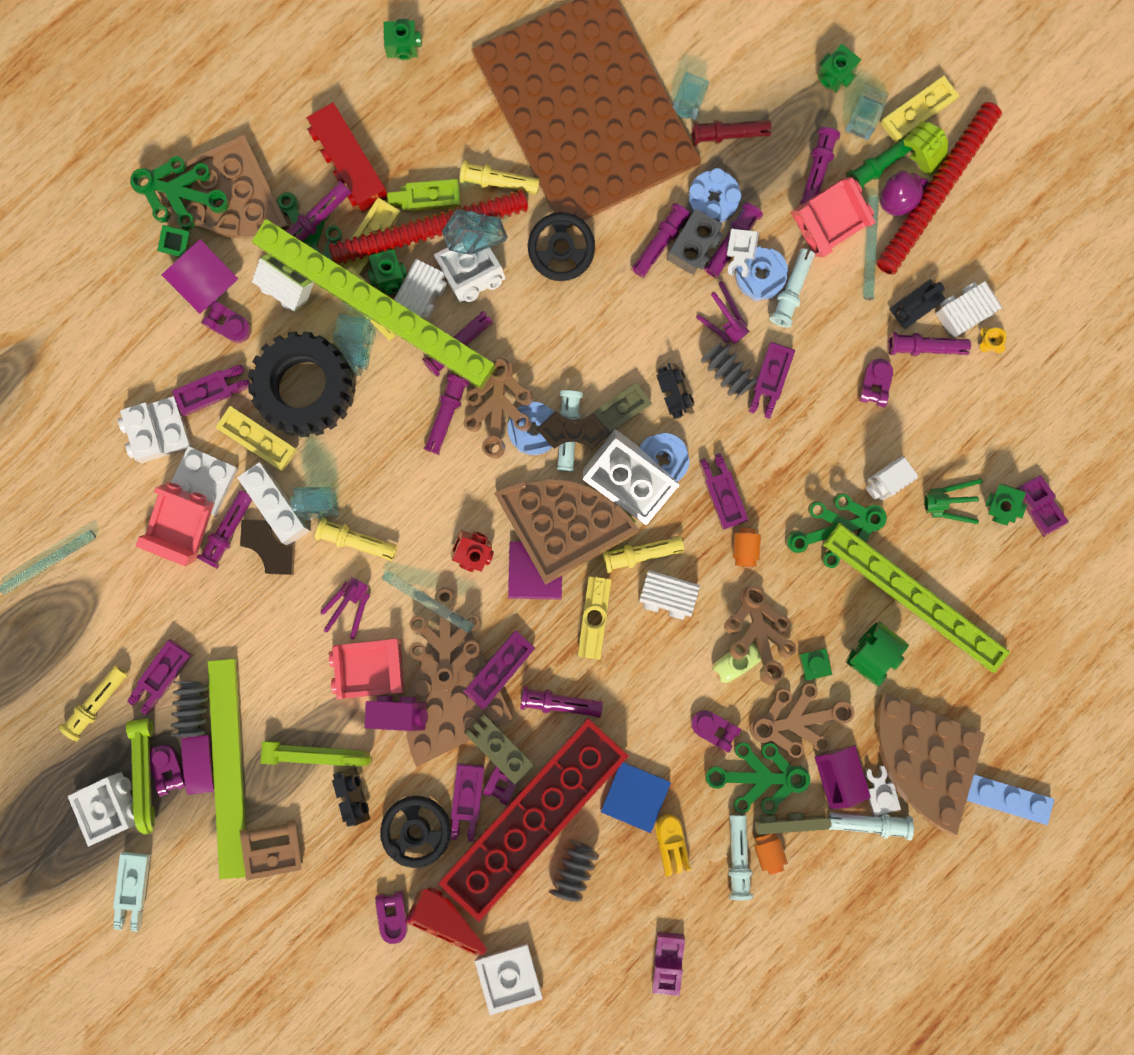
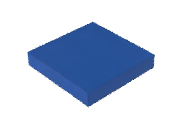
[600,762,671,833]

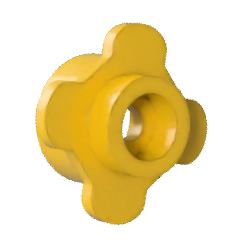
[979,327,1006,354]

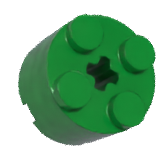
[845,621,909,687]

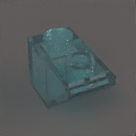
[845,83,889,140]
[442,209,508,255]
[333,314,376,376]
[290,487,339,520]

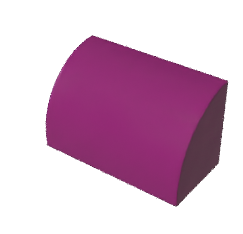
[814,745,871,809]

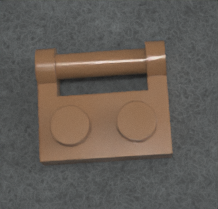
[240,820,302,881]

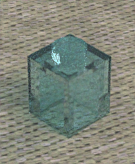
[673,72,710,120]

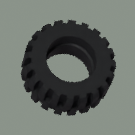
[248,331,355,437]

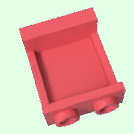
[791,177,875,257]
[136,482,215,566]
[329,639,405,699]

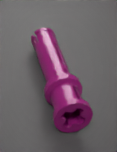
[800,127,841,205]
[284,181,352,242]
[704,202,763,278]
[631,203,691,278]
[421,310,493,377]
[887,332,971,356]
[423,374,470,455]
[196,490,252,569]
[520,686,603,718]

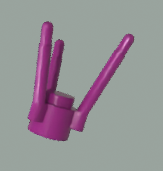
[697,281,750,345]
[320,577,370,640]

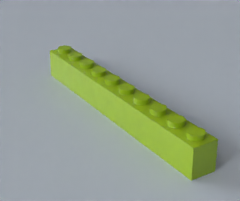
[251,219,496,390]

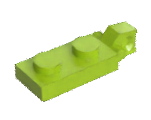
[387,179,461,212]

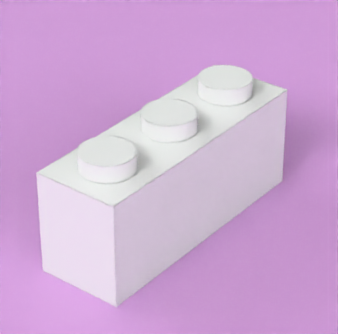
[237,462,311,546]

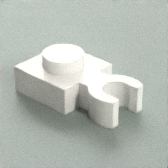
[727,229,759,278]
[864,765,901,816]

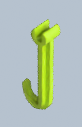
[126,718,155,834]
[260,741,372,766]

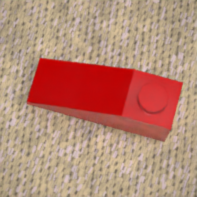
[405,887,487,956]

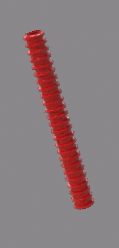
[876,102,1002,275]
[328,189,528,266]

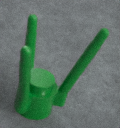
[924,478,983,524]

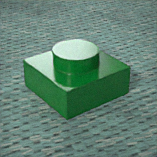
[798,648,833,681]

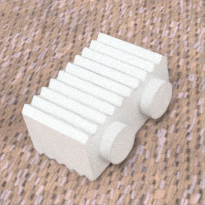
[252,254,314,312]
[394,259,447,319]
[936,281,1003,339]
[865,456,918,501]
[638,570,700,620]

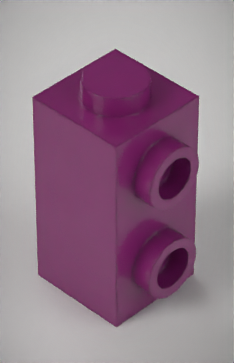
[364,696,428,731]

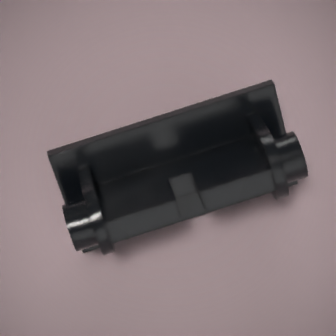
[889,279,946,330]
[656,363,695,419]
[332,767,370,827]

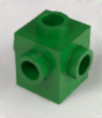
[383,18,422,60]
[817,43,862,93]
[367,249,407,295]
[985,483,1028,526]

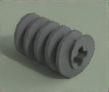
[701,342,758,400]
[170,681,209,737]
[549,839,599,902]

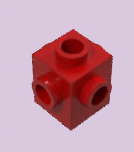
[450,530,494,572]

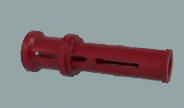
[691,119,772,146]

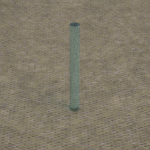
[863,196,879,300]
[0,529,97,595]
[382,571,474,633]

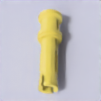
[460,160,540,195]
[315,517,398,561]
[602,536,684,573]
[58,665,128,742]

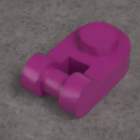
[201,301,251,343]
[859,359,893,408]
[691,710,742,753]
[150,744,185,797]
[483,766,518,806]
[375,891,408,944]

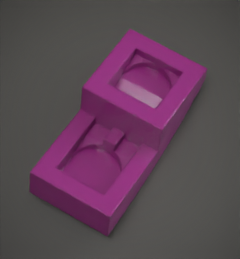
[1017,475,1069,537]
[181,735,215,795]
[652,932,685,996]

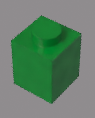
[157,225,191,257]

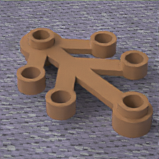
[464,358,533,459]
[724,586,796,685]
[409,588,480,691]
[750,683,854,758]

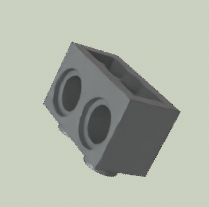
[667,208,723,276]

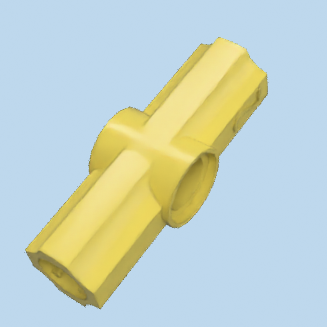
[577,577,611,660]

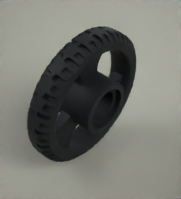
[528,212,595,281]
[380,796,451,868]

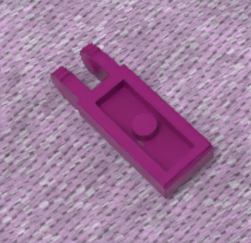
[748,342,795,419]
[172,365,250,417]
[699,453,748,530]
[127,639,193,715]
[451,763,485,842]

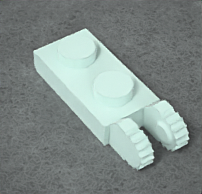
[113,851,151,932]

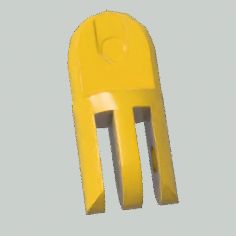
[655,814,691,877]

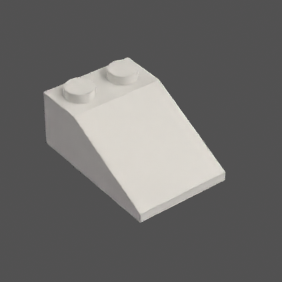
[583,429,679,525]

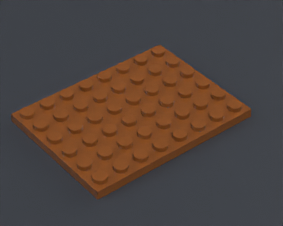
[472,0,701,229]

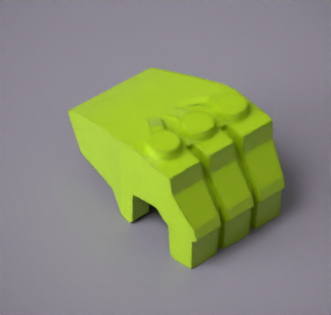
[903,121,948,176]

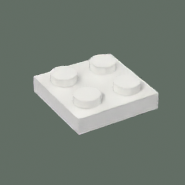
[171,446,238,516]
[475,943,543,1015]

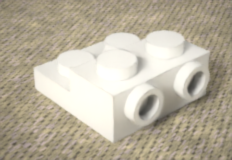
[434,231,506,303]
[118,396,192,463]
[68,772,135,847]

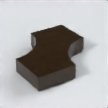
[536,411,611,451]
[240,520,295,575]

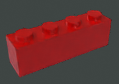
[306,102,388,213]

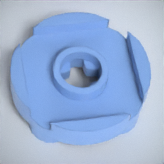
[688,168,741,223]
[734,247,788,301]
[508,402,554,455]
[640,433,689,482]

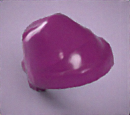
[879,171,929,216]

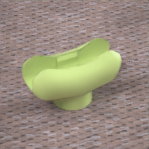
[712,641,761,683]

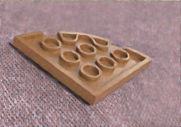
[157,134,289,238]
[494,479,639,585]
[406,623,514,767]
[876,693,985,836]

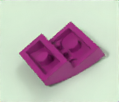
[161,239,238,314]
[508,542,562,600]

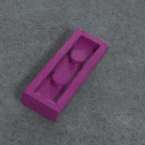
[463,630,535,709]

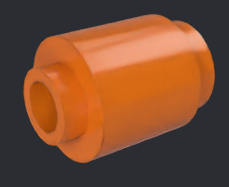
[733,528,761,567]
[754,833,788,875]

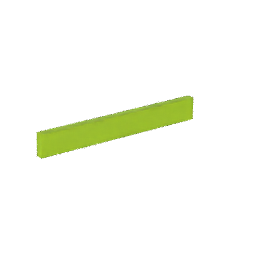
[822,523,1010,673]
[208,659,246,879]

